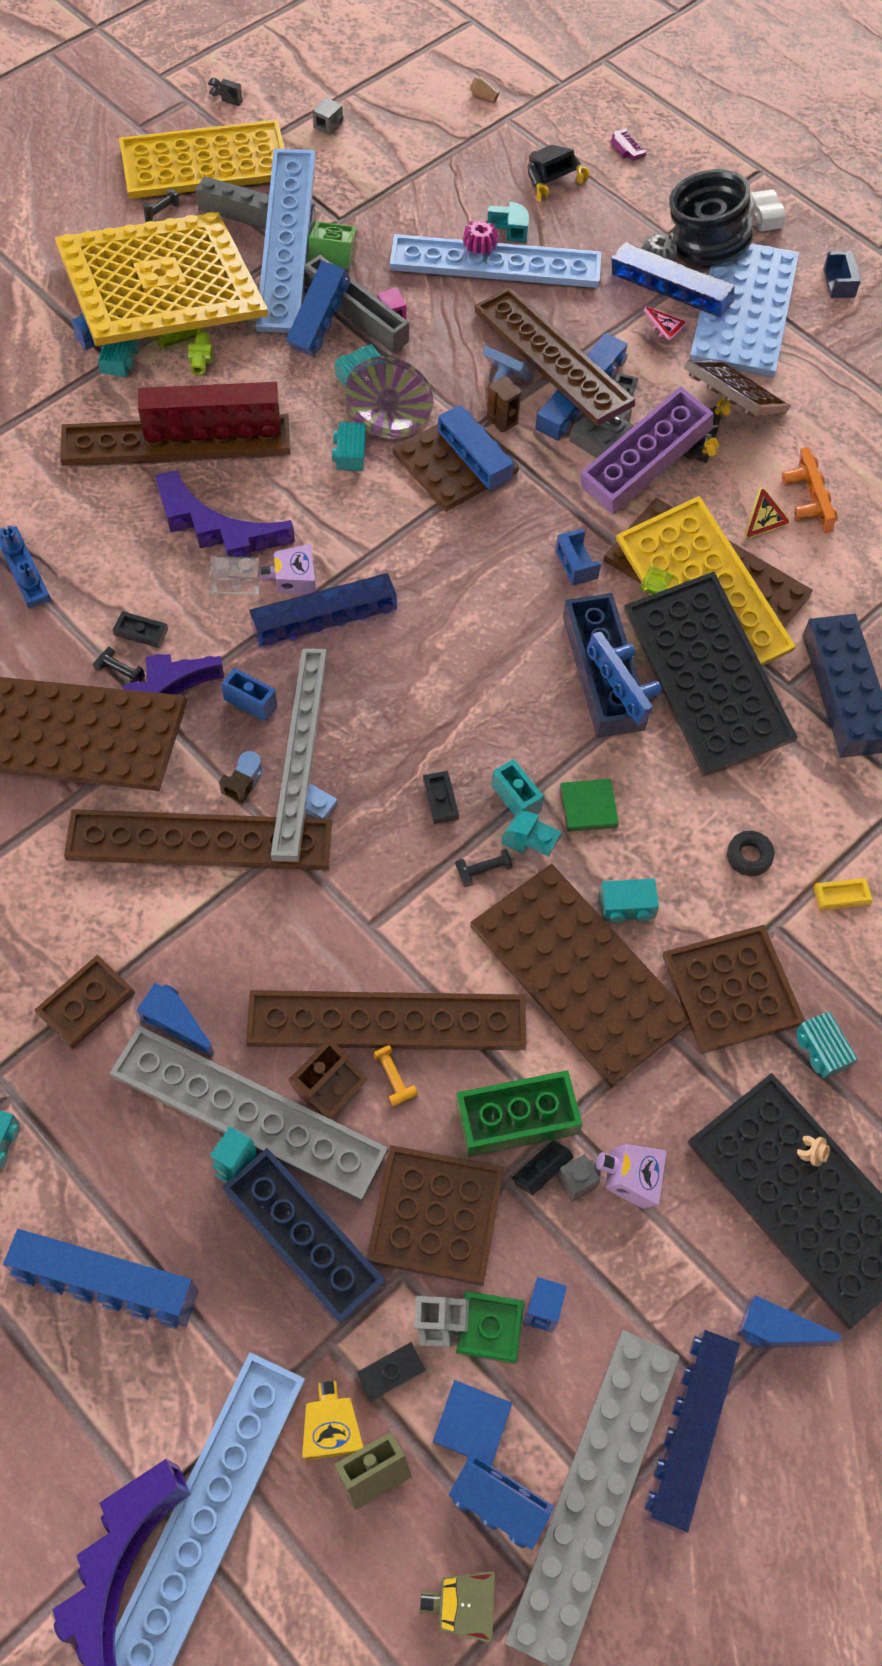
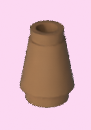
[470,76,500,103]

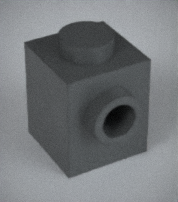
[312,97,344,135]
[557,1154,601,1202]

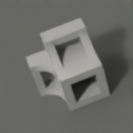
[414,1296,469,1347]

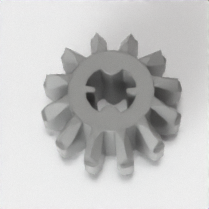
[641,233,677,268]

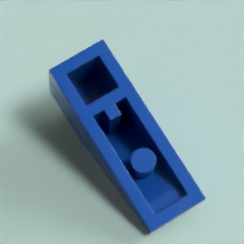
[137,983,214,1057]
[737,1295,841,1348]

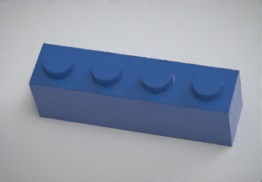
[286,260,350,357]
[438,405,514,490]

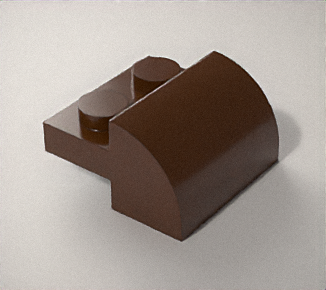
[289,1037,368,1119]

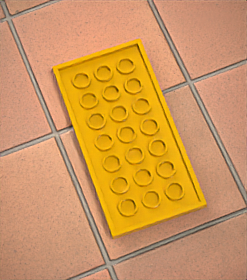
[119,119,284,199]
[616,496,796,666]

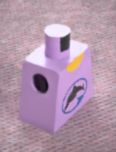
[261,544,316,595]
[596,1144,667,1209]

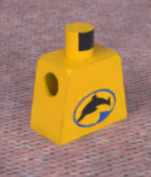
[302,1381,363,1461]

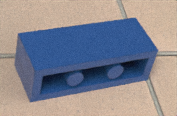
[448,1453,554,1550]

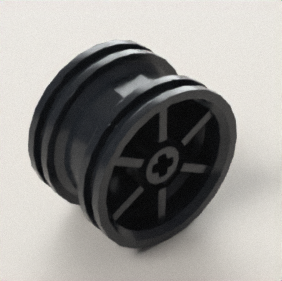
[669,169,753,266]

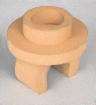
[797,1136,830,1167]

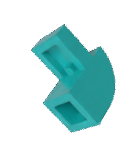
[487,201,529,243]
[501,811,562,857]

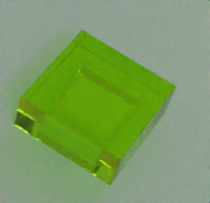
[640,566,672,595]

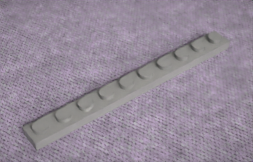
[271,649,328,862]

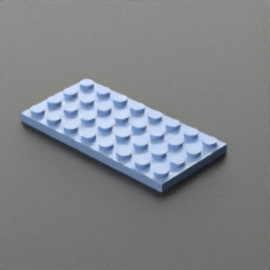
[689,243,799,378]

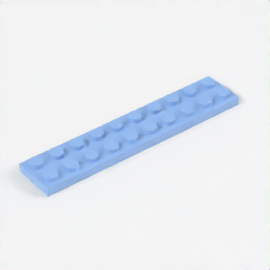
[256,149,316,333]
[390,234,601,288]
[115,1352,306,1666]

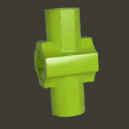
[188,332,213,375]

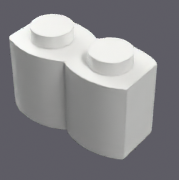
[749,189,786,232]

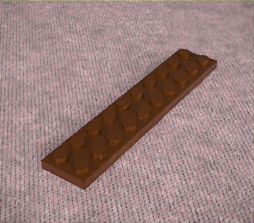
[474,287,635,426]
[60,414,291,465]
[64,809,332,870]
[246,990,526,1051]

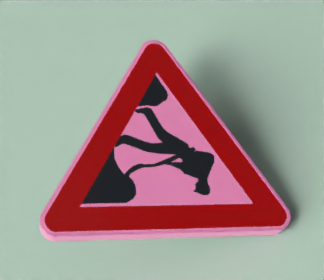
[644,307,687,340]

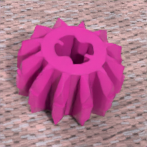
[463,219,498,256]

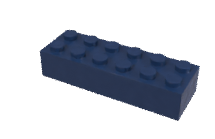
[563,593,649,738]
[802,613,882,758]
[221,1148,386,1329]

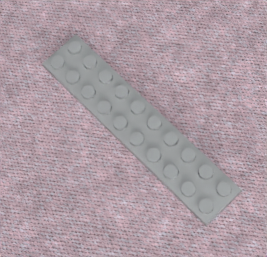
[109,1026,388,1202]
[504,1330,679,1666]

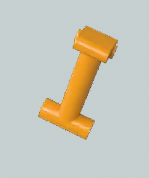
[372,1045,418,1107]

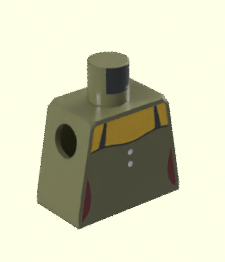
[420,1572,495,1643]

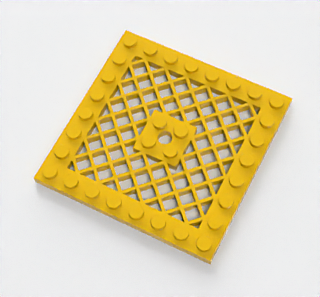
[55,212,268,346]

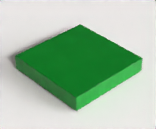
[560,779,619,832]
[456,1291,525,1364]

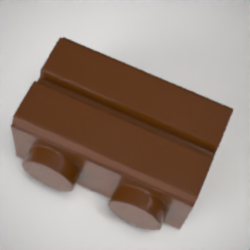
[487,376,521,432]

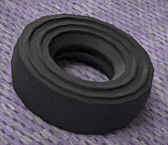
[727,830,775,876]

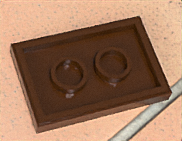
[34,954,135,1050]

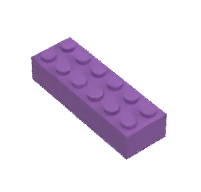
[580,386,714,515]

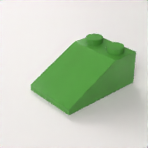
[307,221,357,270]

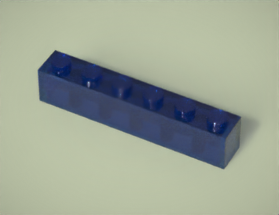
[612,243,735,318]
[249,573,397,647]
[644,1330,740,1534]

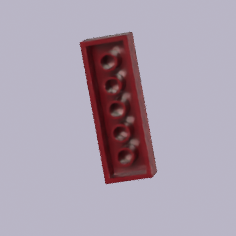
[138,382,281,441]

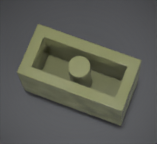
[334,1432,412,1510]

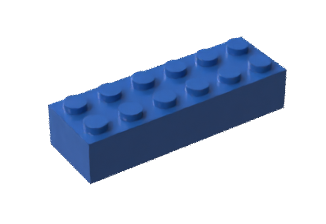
[3,1228,199,1329]

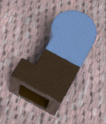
[219,751,262,803]

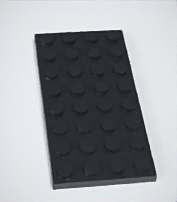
[624,571,798,777]
[687,1073,882,1330]

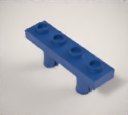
[0,526,51,609]
[586,631,662,725]

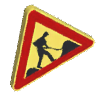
[744,487,790,538]

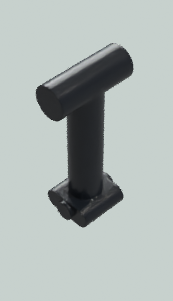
[143,189,179,223]
[92,647,145,683]
[455,849,513,887]

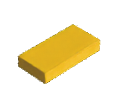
[813,878,873,911]

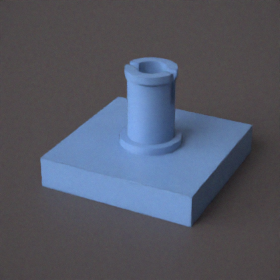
[482,346,534,383]

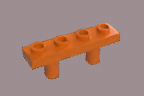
[782,447,838,533]

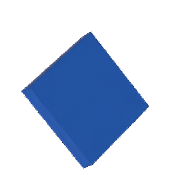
[432,1380,512,1466]

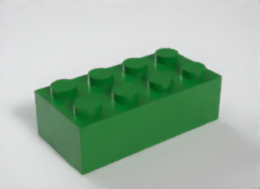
[455,1070,583,1157]

